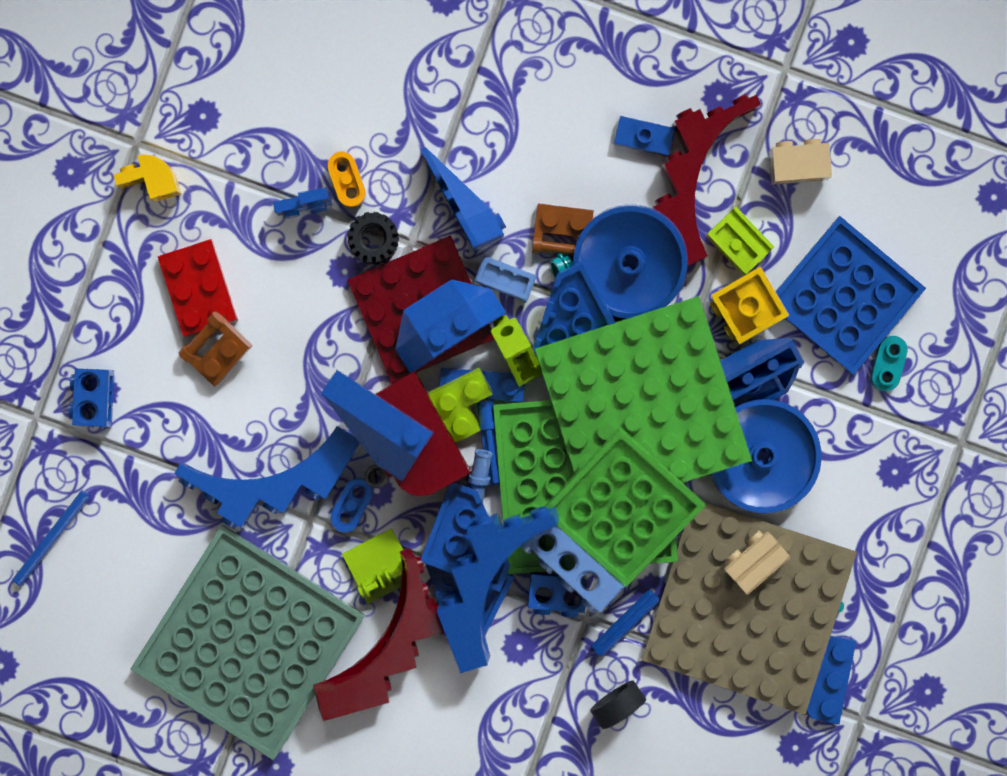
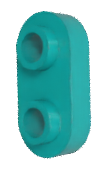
[870,336,908,391]

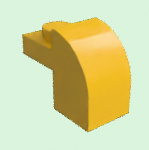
[113,154,182,202]

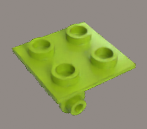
[342,528,403,604]

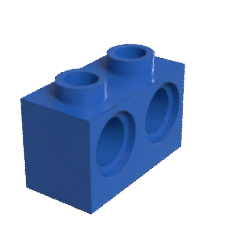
[68,368,115,427]
[528,572,588,617]

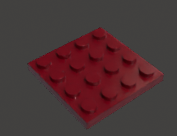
[348,235,495,383]

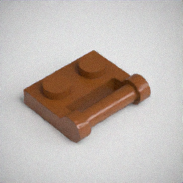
[532,203,594,256]
[178,312,253,387]

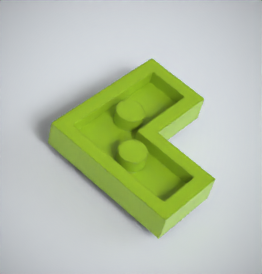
[429,368,492,443]

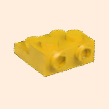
[710,266,789,344]

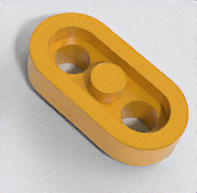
[328,151,366,207]

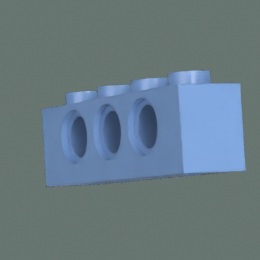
[520,526,625,613]

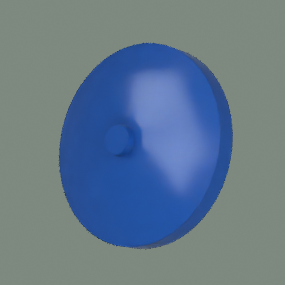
[573,204,688,319]
[710,399,822,513]

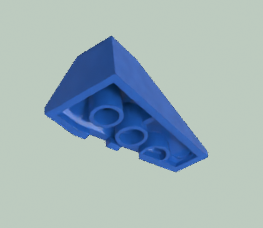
[420,147,506,252]
[321,370,434,481]

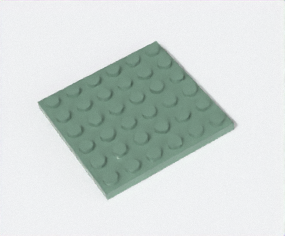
[130,525,365,760]

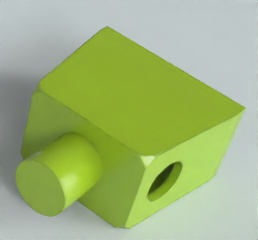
[491,315,543,386]

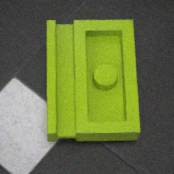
[705,207,774,276]

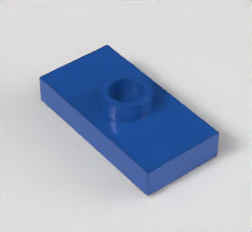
[614,116,675,157]

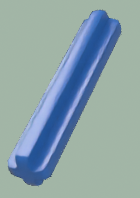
[591,590,659,657]

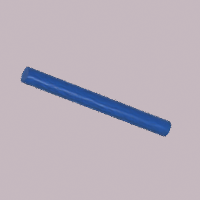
[12,490,91,586]

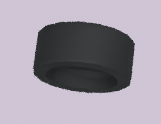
[590,680,646,730]

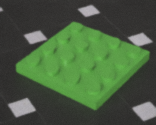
[545,427,705,587]

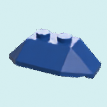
[395,280,506,374]
[720,338,804,407]

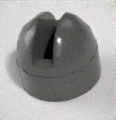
[364,465,389,488]

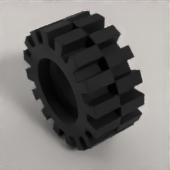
[347,212,399,264]

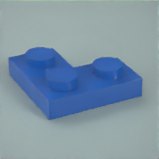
[273,187,333,219]

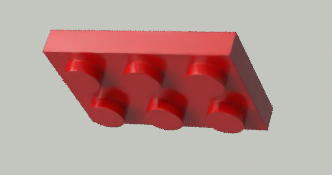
[157,239,238,337]

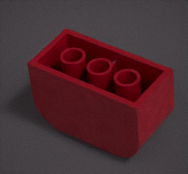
[375,372,471,496]

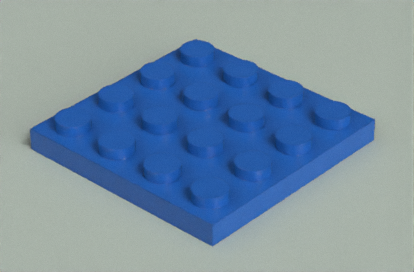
[776,216,926,375]

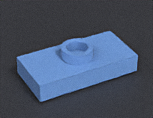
[474,256,537,302]

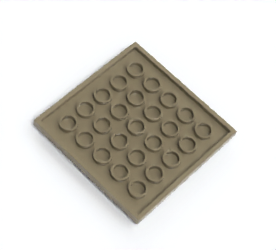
[642,503,857,715]

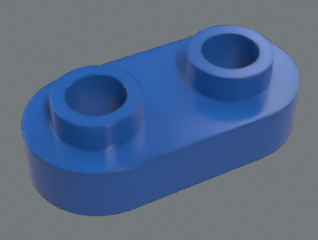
[331,478,373,532]

